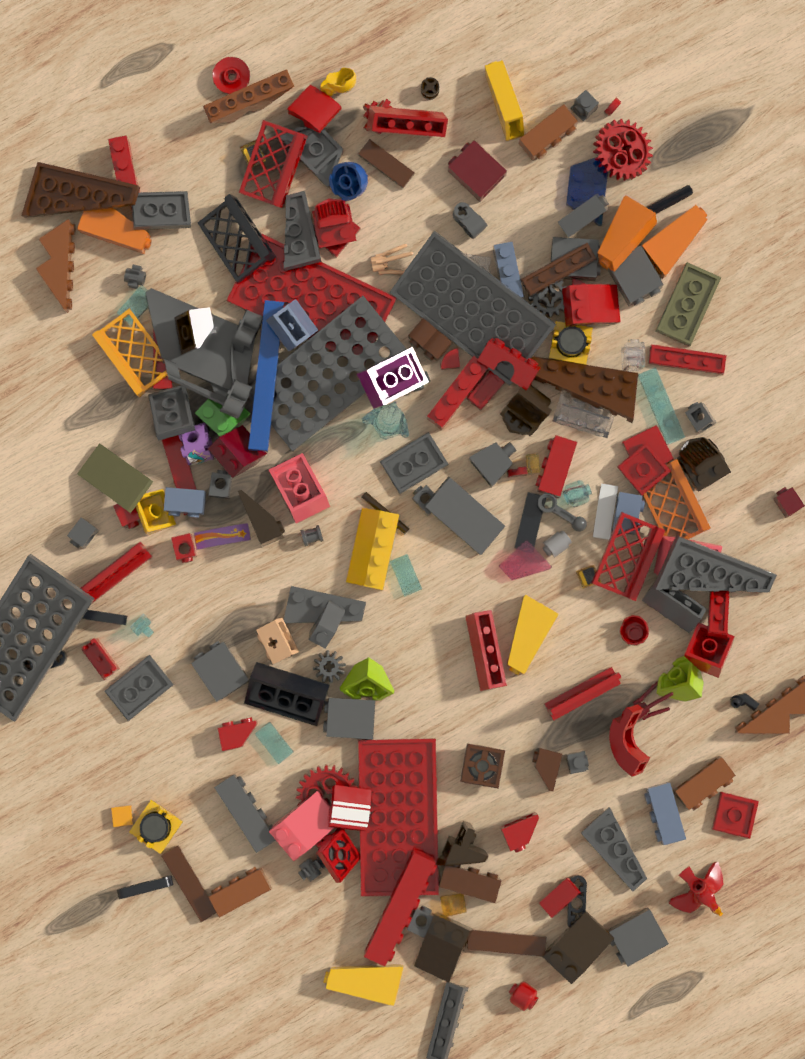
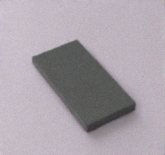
[424,477,505,555]

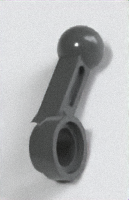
[537,493,587,532]

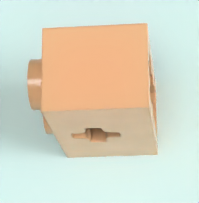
[256,618,299,664]

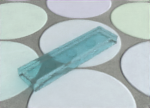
[638,367,685,445]

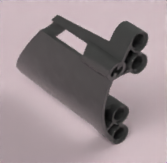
[145,288,263,419]

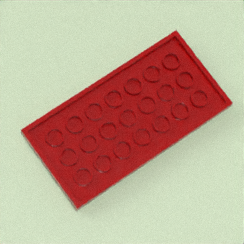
[227,233,397,365]
[358,738,439,896]

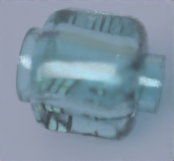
[563,480,592,507]

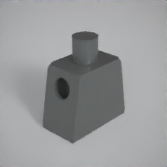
[469,442,517,488]

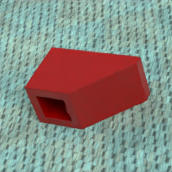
[218,717,258,751]

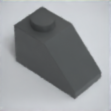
[309,601,345,649]

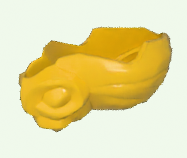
[320,67,356,97]

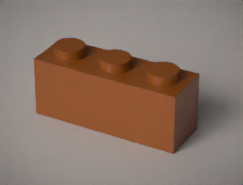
[519,104,578,161]
[673,756,736,811]
[209,867,272,918]

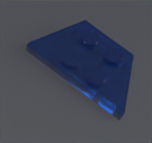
[566,157,608,226]

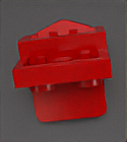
[312,198,357,248]

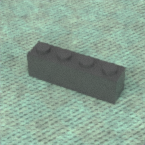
[214,774,276,853]

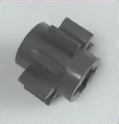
[124,264,146,289]
[298,857,322,882]

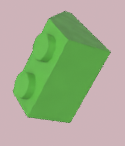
[195,399,251,437]

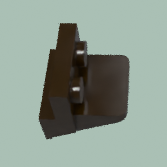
[500,385,552,436]
[677,437,731,492]
[436,820,488,866]

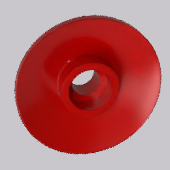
[212,57,250,94]

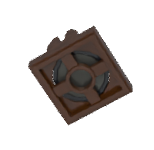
[460,743,505,789]

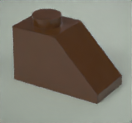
[532,748,562,792]

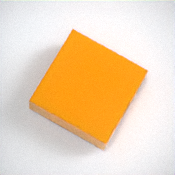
[111,805,133,827]

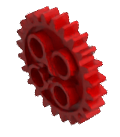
[593,119,653,181]
[296,764,358,807]

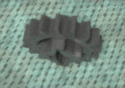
[528,280,567,318]

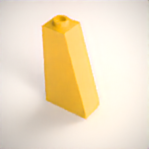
[485,60,524,141]
[507,595,559,676]
[323,964,403,1006]

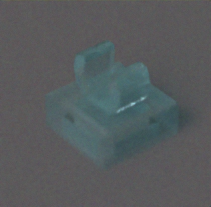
[130,613,154,638]

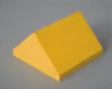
[136,489,176,535]

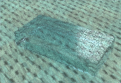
[117,286,148,326]
[390,554,422,597]
[255,722,294,764]

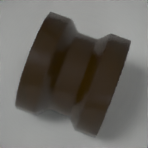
[421,77,440,100]

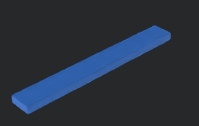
[248,300,284,452]

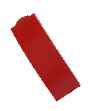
[609,704,650,777]

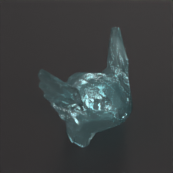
[362,401,409,440]

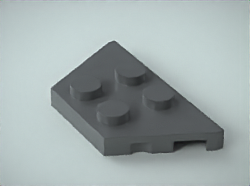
[280,127,343,188]

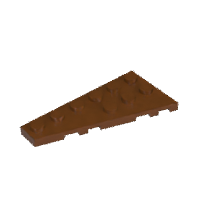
[21,162,140,218]
[531,356,638,423]

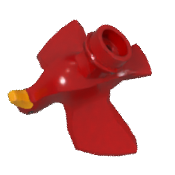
[669,862,724,916]

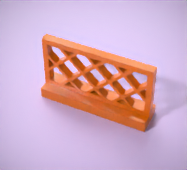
[643,459,711,539]

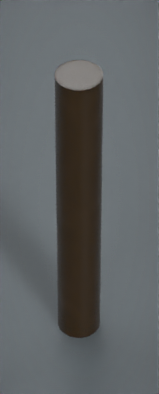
[362,492,410,534]

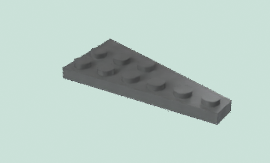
[653,535,777,592]

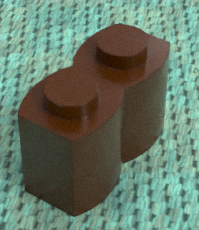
[408,318,452,362]

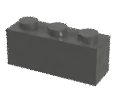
[642,580,706,633]

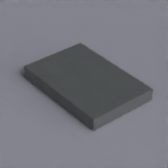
[131,191,191,230]
[148,385,195,441]
[380,432,449,494]
[105,655,174,721]

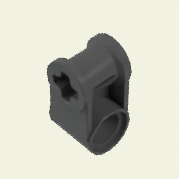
[453,202,488,239]

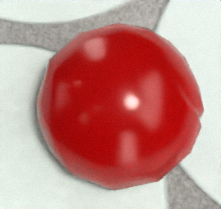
[620,615,649,646]

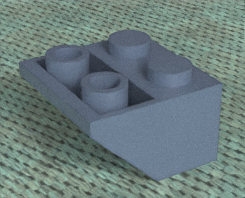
[266,299,318,352]

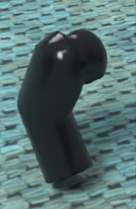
[730,693,760,711]

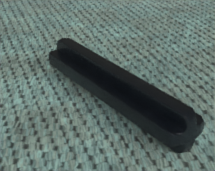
[646,185,693,214]

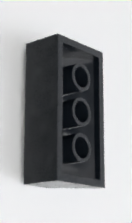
[244,662,330,726]

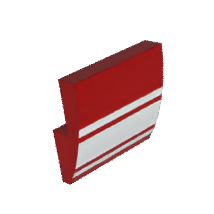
[328,785,371,831]

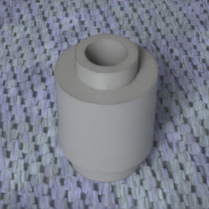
[543,530,572,558]

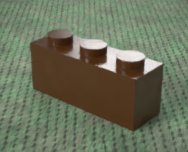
[439,865,502,903]

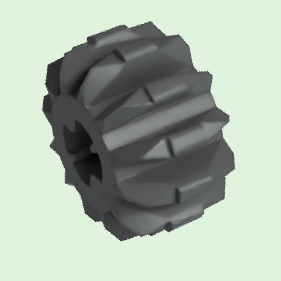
[313,650,346,683]

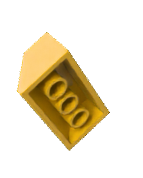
[346,508,399,590]

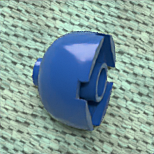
[329,162,368,201]

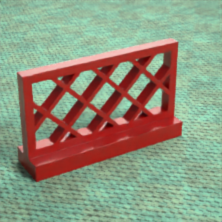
[239,120,308,208]
[591,512,665,601]
[80,542,152,604]
[544,667,622,721]

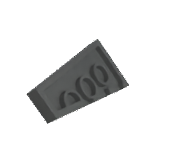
[284,191,322,271]
[284,586,366,624]
[580,807,647,891]

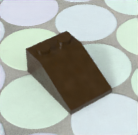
[238,490,285,547]
[543,911,614,984]
[414,912,473,983]

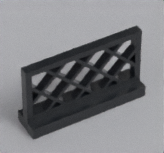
[198,194,276,283]

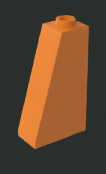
[597,195,657,272]
[642,205,708,279]
[77,208,152,254]

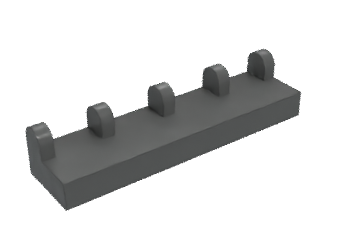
[426,982,469,1059]

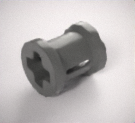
[300,525,323,547]

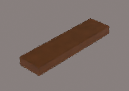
[520,243,597,297]
[161,845,216,922]
[467,930,547,957]

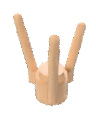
[371,244,413,275]

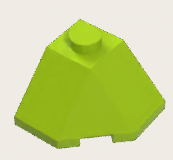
[657,656,704,702]
[340,657,394,701]

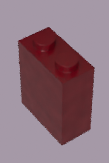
[448,140,507,202]
[208,425,267,478]

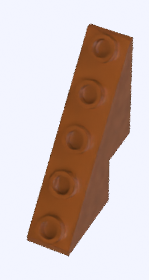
[203,69,295,124]
[36,219,76,313]
[735,675,805,734]

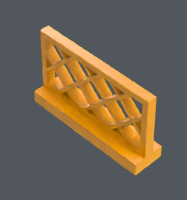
[92,308,167,398]

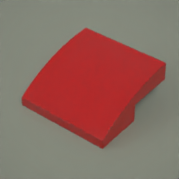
[287,85,342,133]

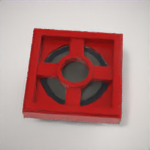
[315,828,360,883]

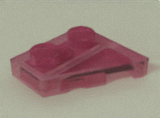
[499,540,552,580]

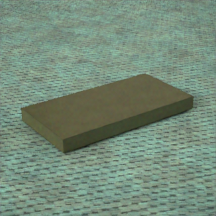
[655,262,721,347]
[77,443,153,513]

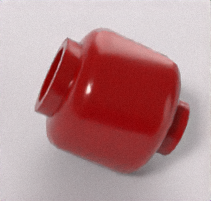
[509,981,539,1011]

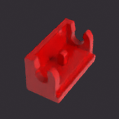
[81,638,120,680]

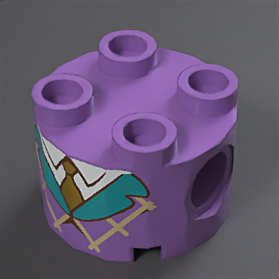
[179,422,214,465]

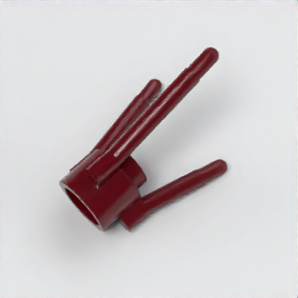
[633,681,673,721]

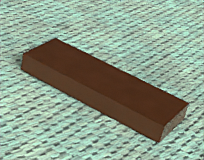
[358,139,415,189]

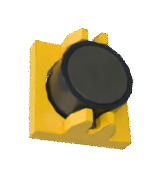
[549,321,593,365]
[129,800,183,854]

